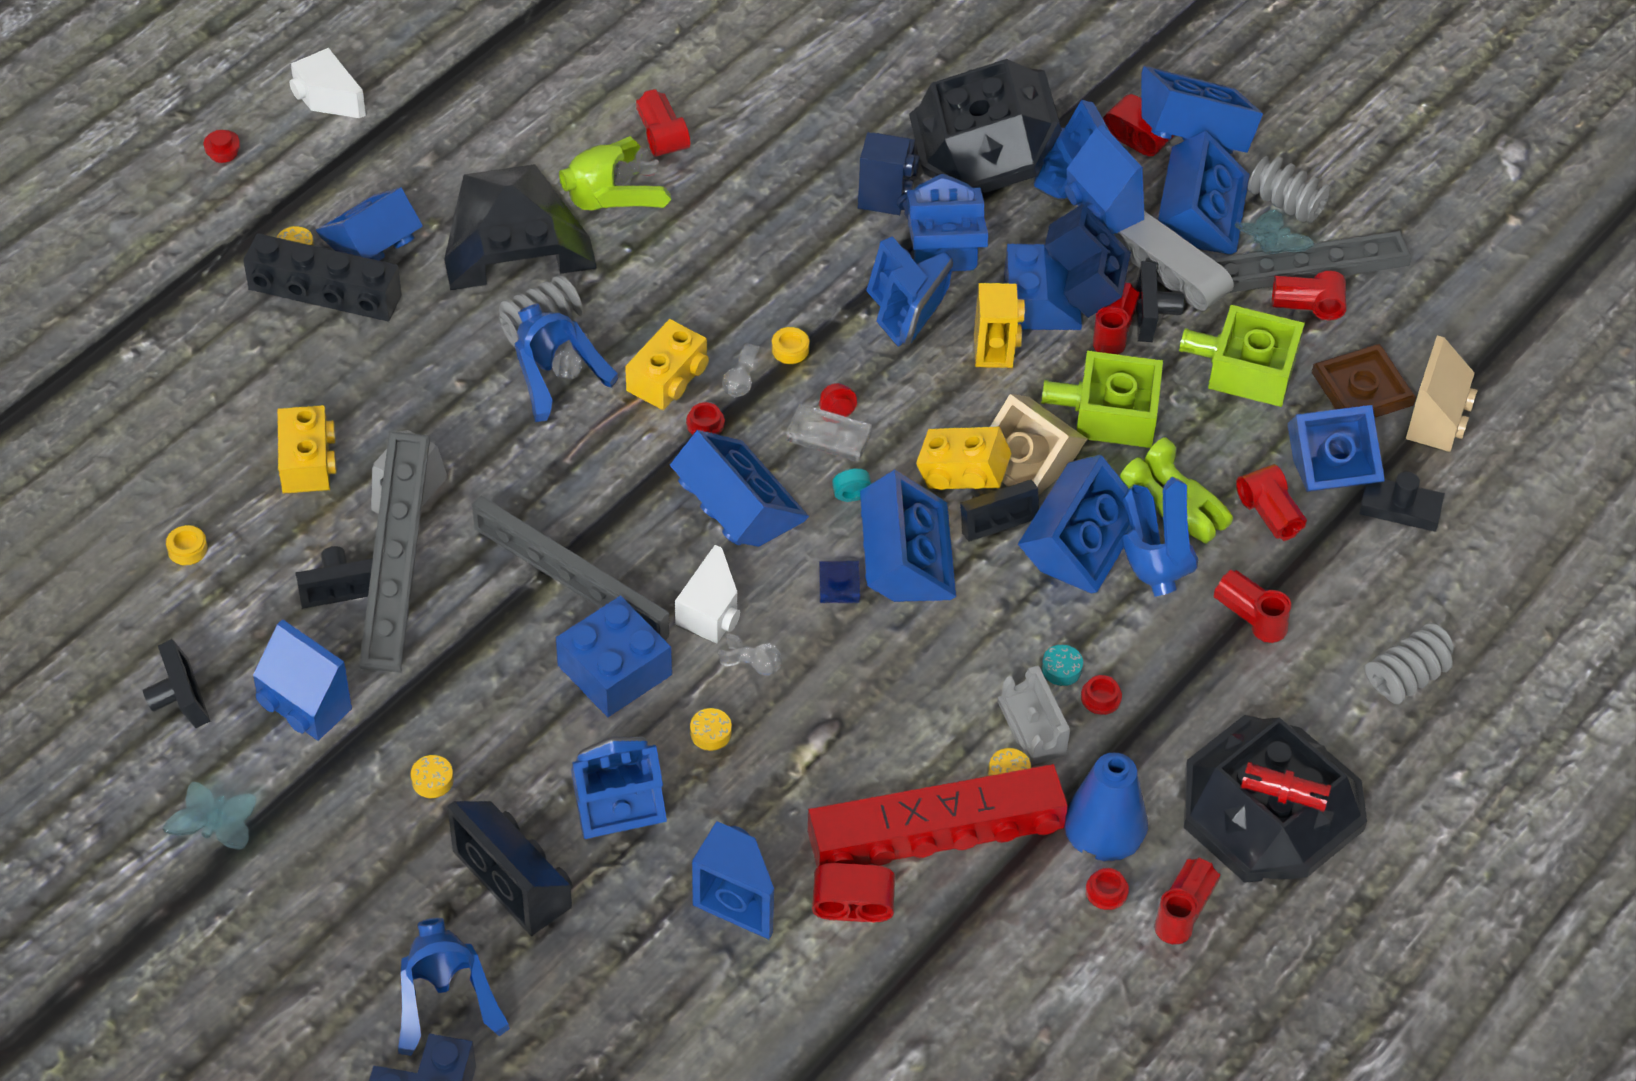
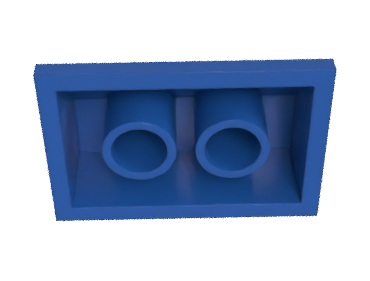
[1141,66,1263,154]
[1158,131,1250,255]
[670,430,809,547]
[1018,455,1131,594]
[860,469,956,602]

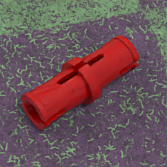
[1241,761,1332,812]

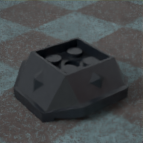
[909,59,1062,194]
[1184,715,1367,883]

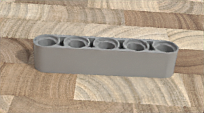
[1114,211,1234,311]

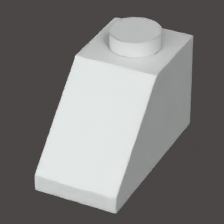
[289,48,366,118]
[675,545,740,644]

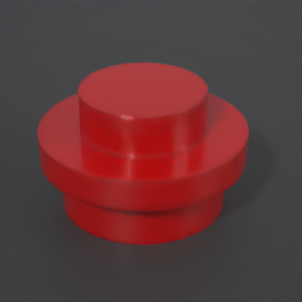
[203,130,240,163]
[819,383,857,420]
[686,402,725,435]
[1081,675,1122,715]
[1086,868,1129,910]

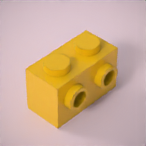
[974,283,1025,368]
[625,319,709,411]
[277,405,337,493]
[916,427,1012,490]

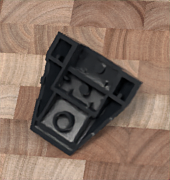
[444,164,597,291]

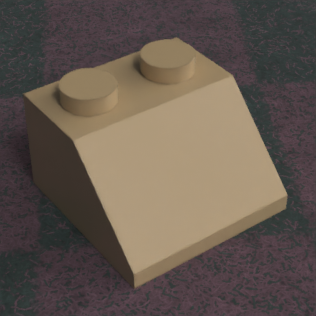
[1406,335,1477,452]
[990,394,1087,495]

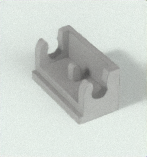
[997,665,1070,765]

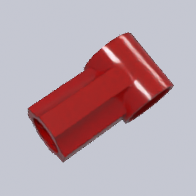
[636,89,690,157]
[1272,271,1346,320]
[1093,282,1140,355]
[1236,464,1307,541]
[1214,570,1291,643]
[1154,857,1220,945]

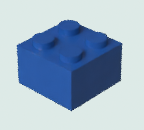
[556,595,672,718]

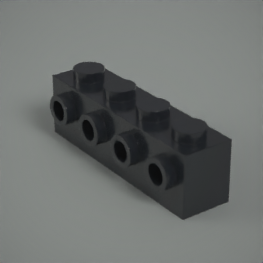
[243,233,402,322]

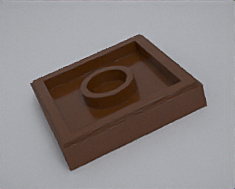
[1312,344,1416,418]

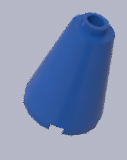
[1064,753,1148,861]

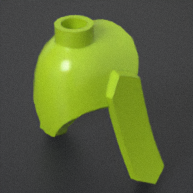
[559,136,671,211]

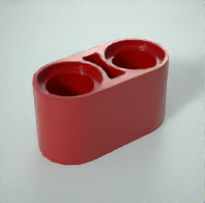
[1103,94,1175,156]
[812,863,895,923]

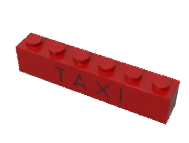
[807,764,1068,867]

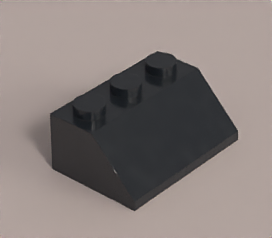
[447,801,573,936]

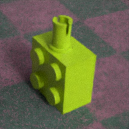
[1179,305,1304,407]
[1041,351,1163,448]

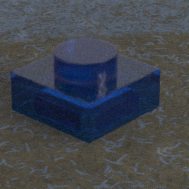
[819,561,860,603]

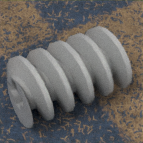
[1248,156,1331,224]
[499,275,583,347]
[1364,623,1454,704]

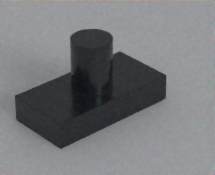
[1136,261,1184,343]
[1359,472,1445,532]
[960,479,1039,542]
[295,546,373,609]
[143,639,210,728]

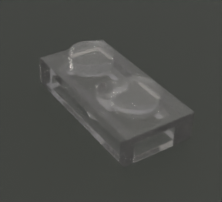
[786,404,872,462]

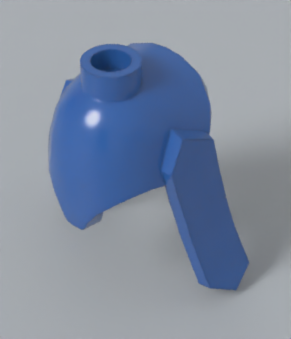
[514,303,618,422]
[1123,477,1198,597]
[398,918,510,1056]

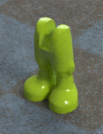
[1119,437,1233,544]

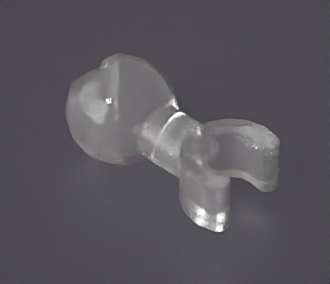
[614,149,659,186]
[552,333,588,380]
[722,343,760,397]
[718,634,783,675]

